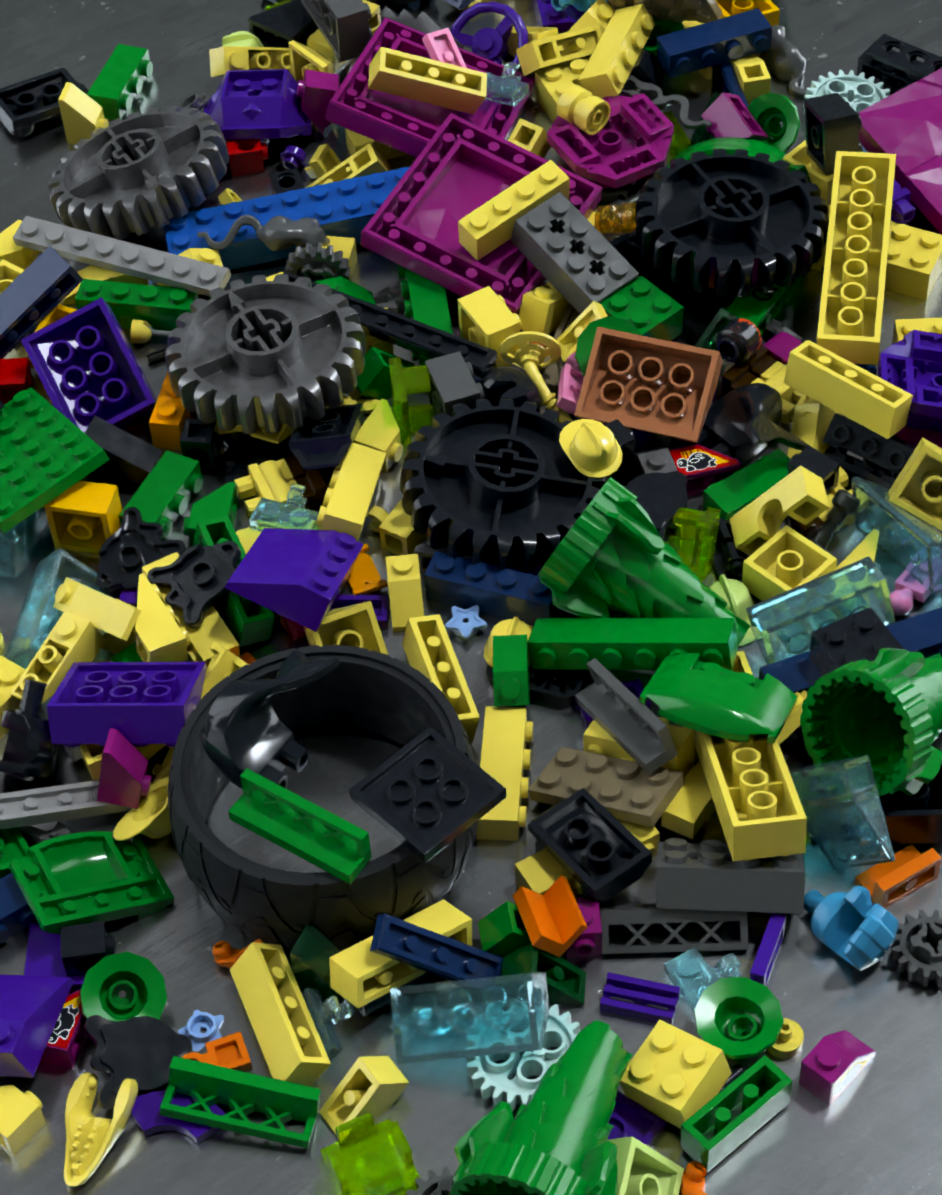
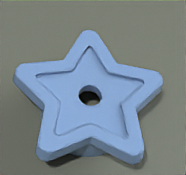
[445,605,487,640]
[178,1009,224,1053]

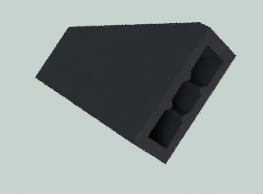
[248,0,319,48]
[85,416,162,488]

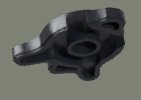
[220,432,294,484]
[625,472,688,541]
[96,507,187,593]
[147,541,241,628]
[84,1015,192,1110]

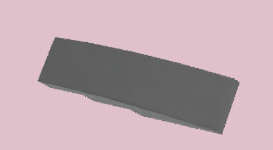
[379,6,464,49]

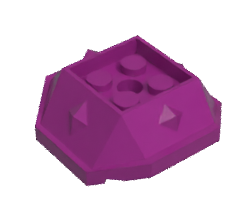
[547,94,674,190]

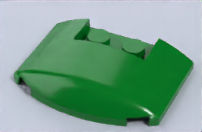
[666,137,786,168]
[639,653,797,743]
[9,831,174,934]

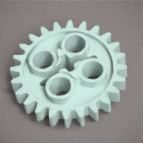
[803,70,890,115]
[465,998,581,1111]

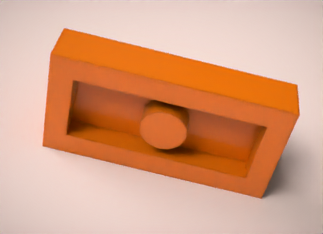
[855,844,942,908]
[512,876,587,957]

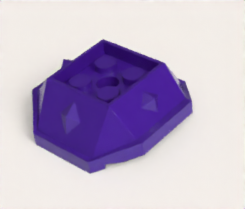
[203,69,313,140]
[878,330,942,433]

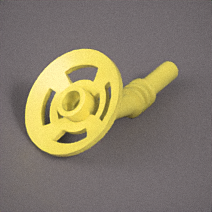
[500,331,573,424]

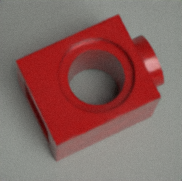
[226,139,269,177]
[0,358,33,405]

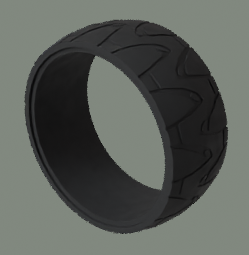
[168,645,478,955]

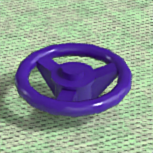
[450,1,528,71]

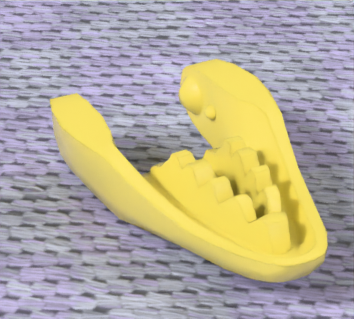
[64,1072,138,1187]

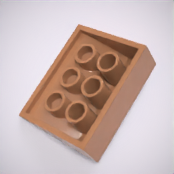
[574,327,723,443]

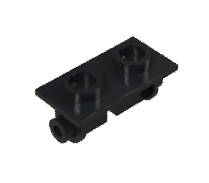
[703,518,747,580]

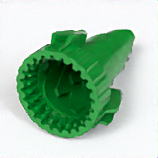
[537,477,750,644]
[800,648,942,797]
[449,1020,633,1195]

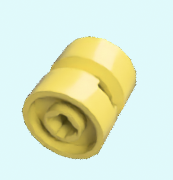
[557,84,611,135]

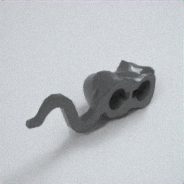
[760,25,806,100]
[618,74,712,130]
[197,215,330,251]

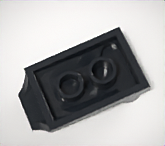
[0,67,88,137]
[289,403,365,470]
[527,788,652,902]

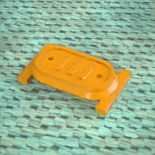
[348,543,388,595]

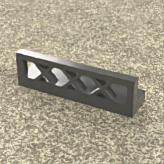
[575,658,678,774]
[600,903,748,954]

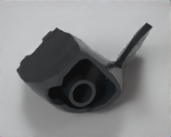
[687,383,810,464]
[201,650,340,790]

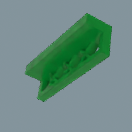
[228,768,372,885]
[160,1056,321,1149]

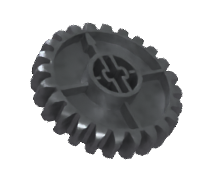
[48,106,229,239]
[165,274,366,434]

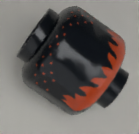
[716,318,762,364]

